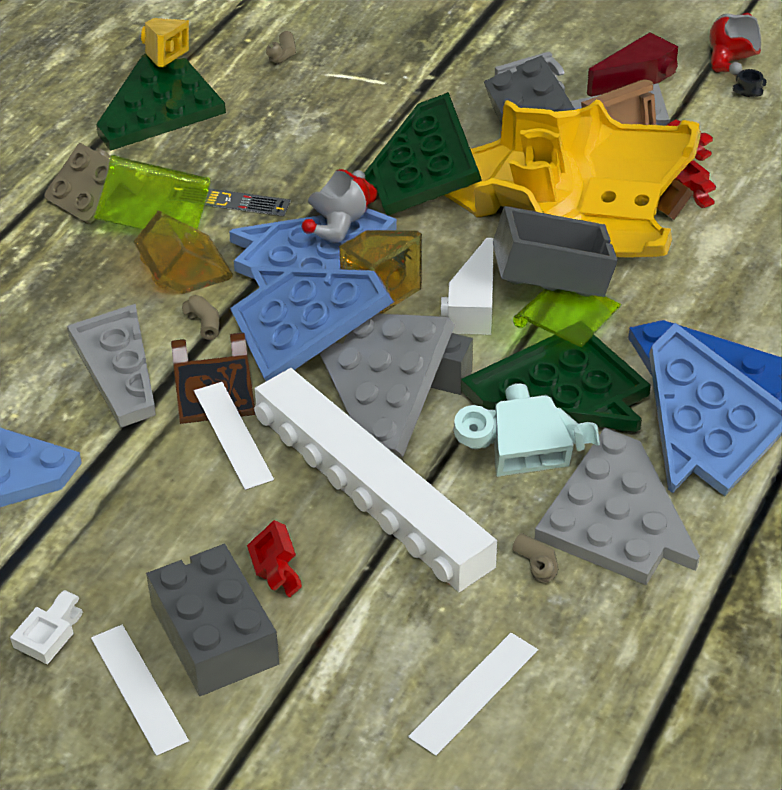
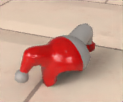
[709,13,761,76]
[301,169,377,243]

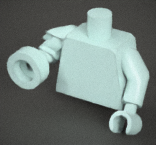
[453,384,600,477]

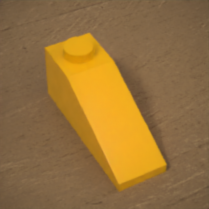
[141,18,189,67]

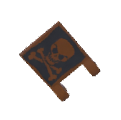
[171,333,256,424]

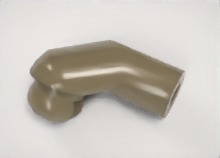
[266,31,296,64]
[182,295,219,340]
[512,533,559,582]

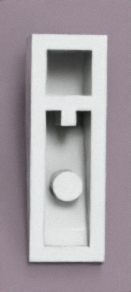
[441,238,493,335]

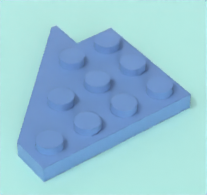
[229,208,397,279]
[230,266,394,381]
[649,323,782,496]
[0,428,82,507]

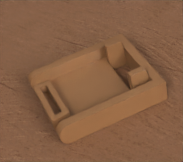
[581,80,656,125]

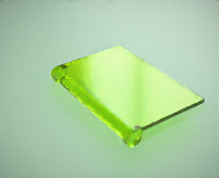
[94,155,211,242]
[513,289,622,347]

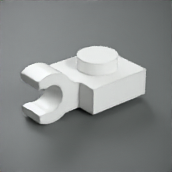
[10,590,83,665]

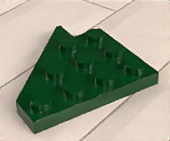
[96,54,226,151]
[364,92,482,216]
[461,322,651,432]

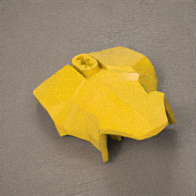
[444,99,700,257]

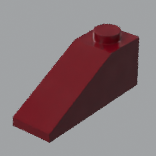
[587,32,679,97]

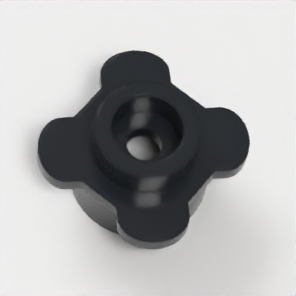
[732,69,767,97]

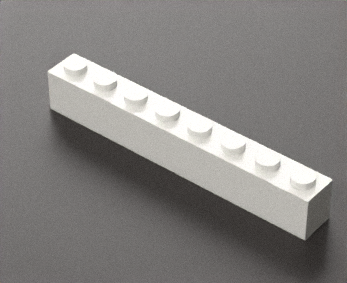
[254,368,497,592]

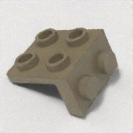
[45,142,144,224]

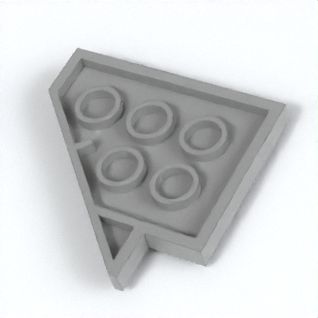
[320,313,455,457]
[534,428,700,585]

